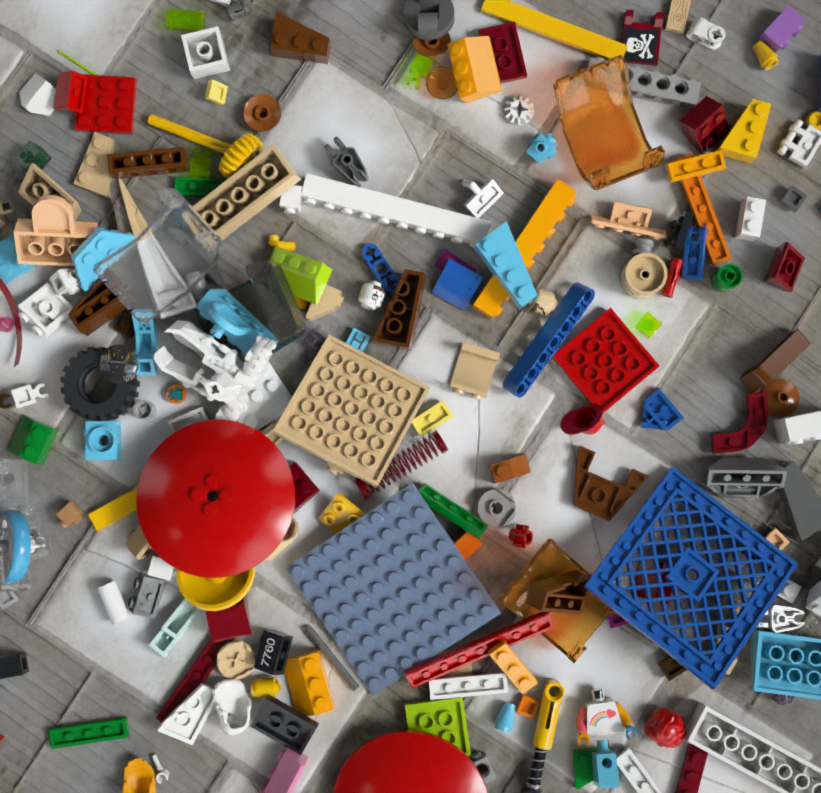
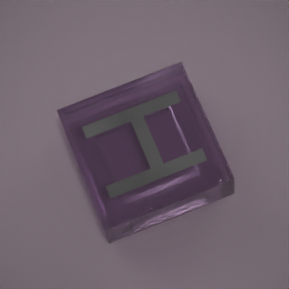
[301,328,326,355]

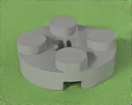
[477,489,516,527]

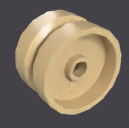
[621,253,667,299]

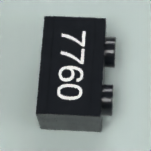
[254,630,293,675]

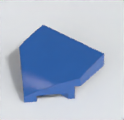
[641,388,684,430]

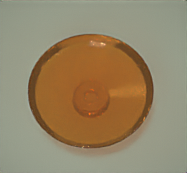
[426,66,458,99]

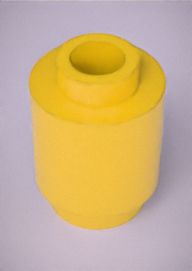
[251,677,281,699]

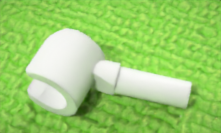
[151,754,169,784]

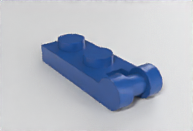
[682,225,708,280]

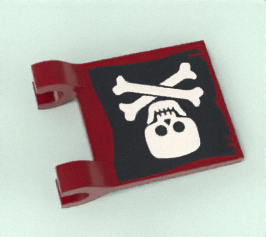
[621,9,664,66]

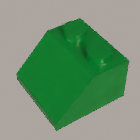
[8,415,59,465]

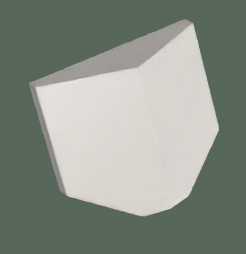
[19,73,56,116]

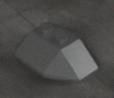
[706,457,787,498]

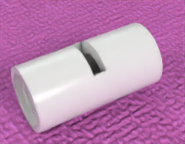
[97,581,130,624]

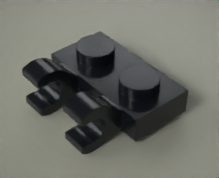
[665,210,694,253]

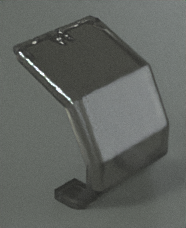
[194,261,307,362]

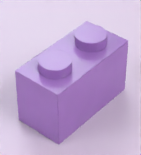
[758,5,805,53]

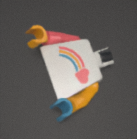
[576,688,638,747]

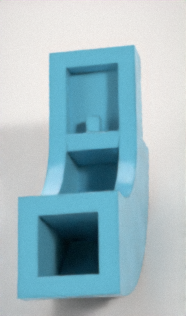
[132,310,159,375]

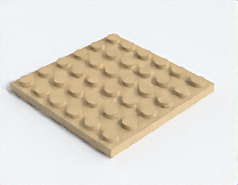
[273,335,430,488]

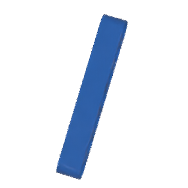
[502,282,595,398]

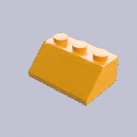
[447,36,502,103]
[285,649,335,716]

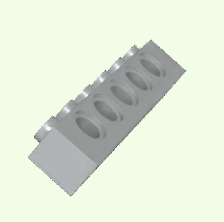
[583,57,701,110]

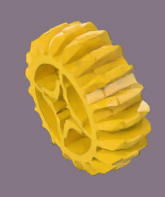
[219,133,264,179]

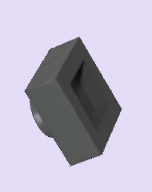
[779,185,807,213]

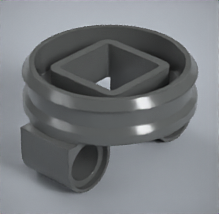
[403,0,455,40]

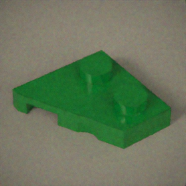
[572,747,612,789]

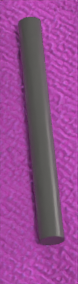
[305,626,359,691]

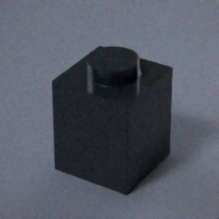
[0,652,29,679]

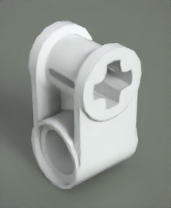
[686,17,726,50]

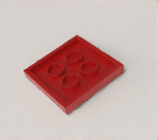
[75,74,137,135]

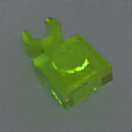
[407,53,434,90]
[190,146,211,179]

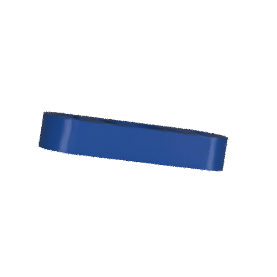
[362,243,399,294]

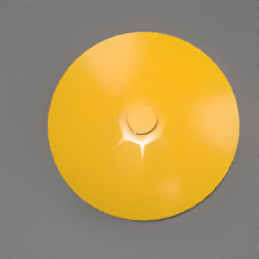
[176,567,255,611]

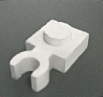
[11,383,49,409]

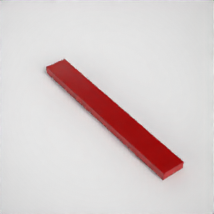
[404,612,555,688]

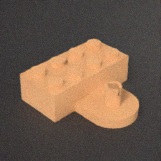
[14,195,98,267]

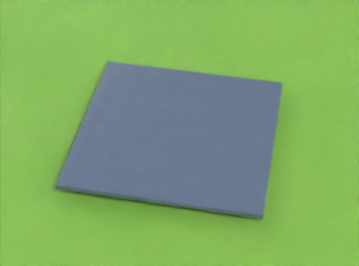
[285,482,501,696]

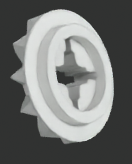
[504,95,534,126]

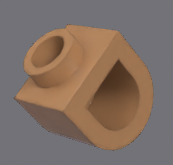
[56,501,83,528]

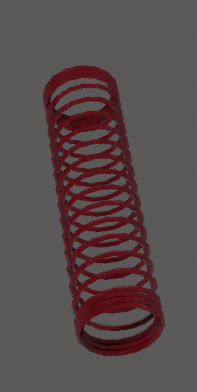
[354,430,448,500]

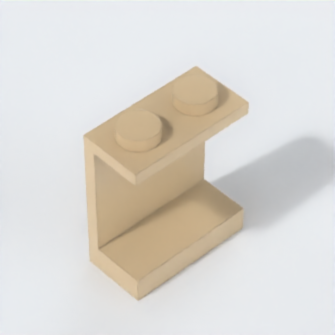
[449,342,500,400]

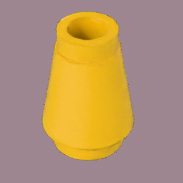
[753,41,779,70]

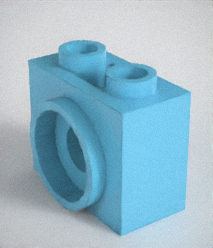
[83,421,121,460]

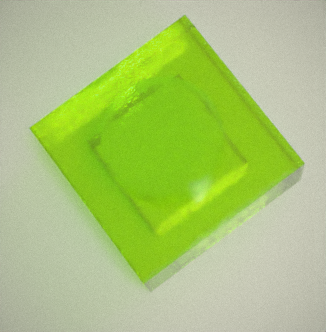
[634,312,662,339]

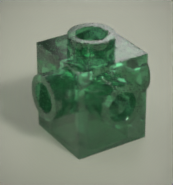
[16,141,52,173]

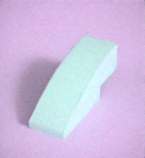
[149,599,201,659]

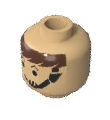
[528,288,557,316]

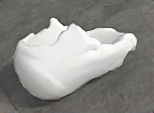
[212,678,252,735]

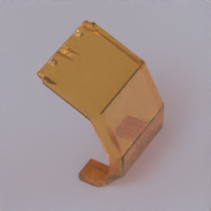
[553,55,665,190]
[499,539,616,663]

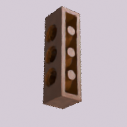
[107,147,190,179]

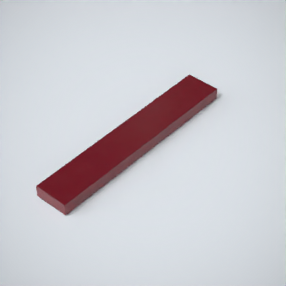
[156,638,235,723]

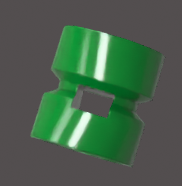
[711,264,743,292]

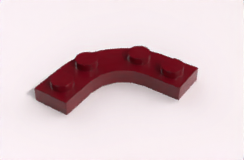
[711,392,769,453]

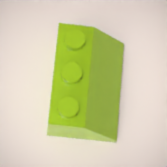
[268,247,332,305]

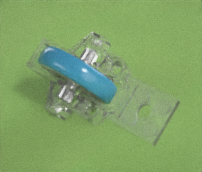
[0,459,51,592]

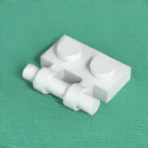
[777,119,821,168]

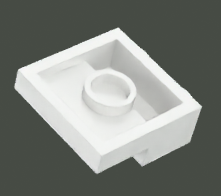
[18,283,74,338]

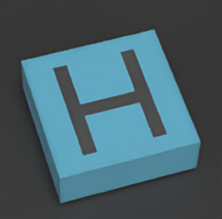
[346,328,371,352]

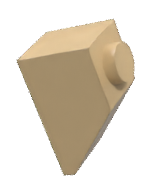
[305,285,344,321]

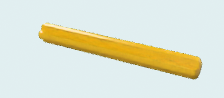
[147,114,231,154]

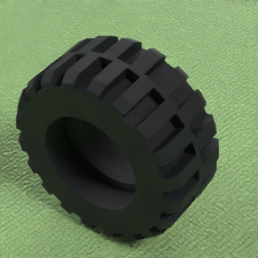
[60,347,140,421]

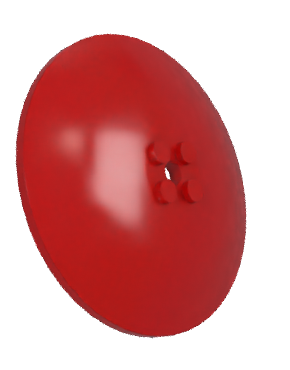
[136,419,295,578]
[333,730,487,793]

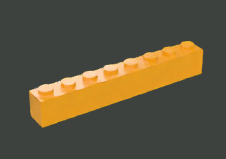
[473,179,577,319]

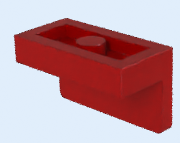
[53,70,88,114]

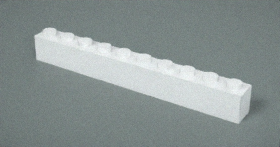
[301,173,491,248]

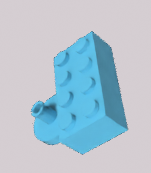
[196,289,280,357]

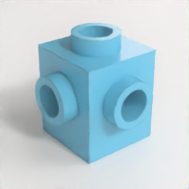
[526,133,558,164]

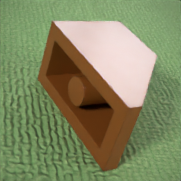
[489,454,531,483]

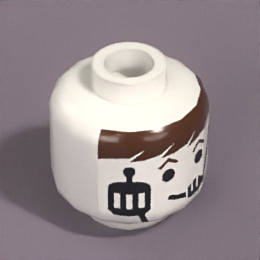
[358,281,386,310]

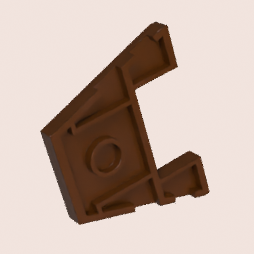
[573,445,649,521]

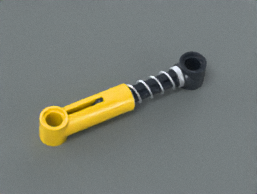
[521,679,565,793]

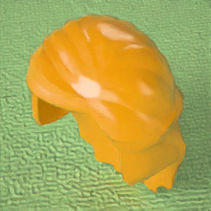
[121,758,156,793]

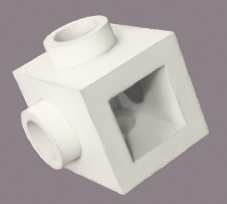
[50,266,81,295]

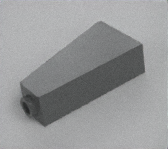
[778,460,821,541]

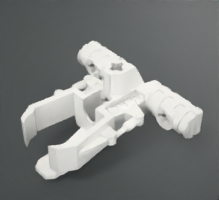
[154,320,277,422]

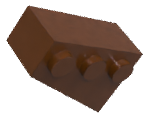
[270,12,331,64]
[68,267,134,336]
[525,570,590,615]

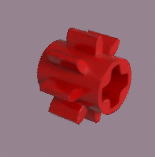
[509,524,533,548]

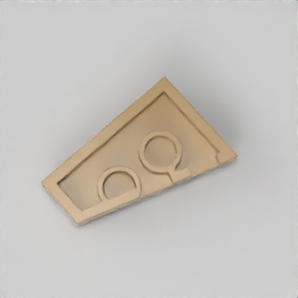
[73,132,114,199]

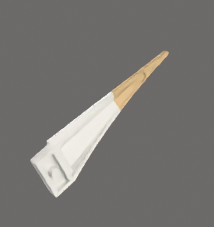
[118,178,197,320]

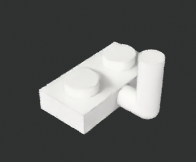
[461,179,504,218]

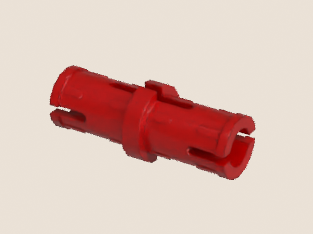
[661,258,683,298]

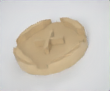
[216,640,255,680]

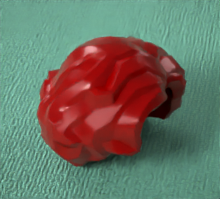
[644,708,686,748]

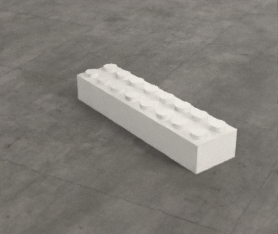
[684,702,821,793]

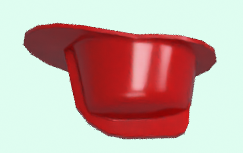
[560,403,605,435]

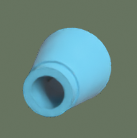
[494,702,515,733]

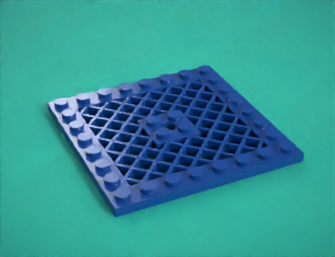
[583,467,798,689]

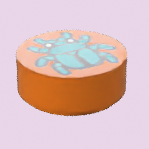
[166,385,187,404]

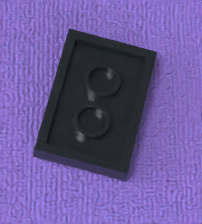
[250,694,319,755]

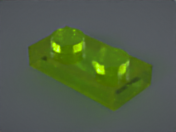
[166,9,206,32]

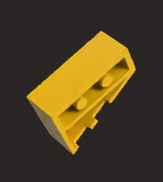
[716,99,771,164]

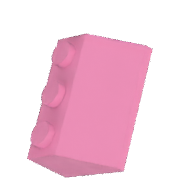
[259,748,308,793]

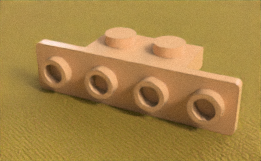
[590,201,667,240]

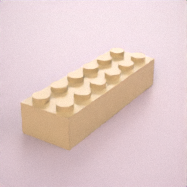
[183,144,301,248]

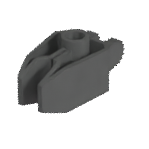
[324,136,369,187]

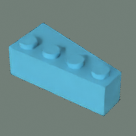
[474,221,537,310]

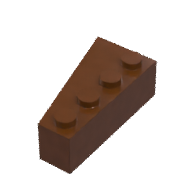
[372,269,427,351]

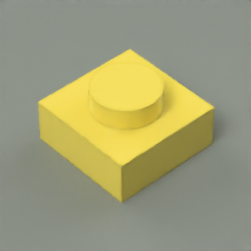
[205,80,228,105]

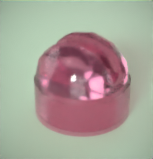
[0,317,15,333]

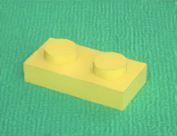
[412,400,453,437]

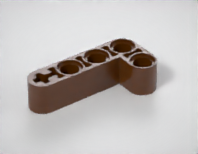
[739,328,811,393]

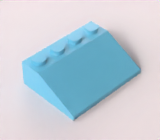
[750,630,821,700]

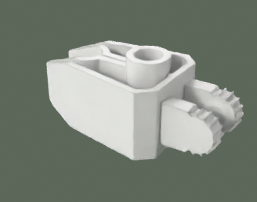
[757,605,805,633]

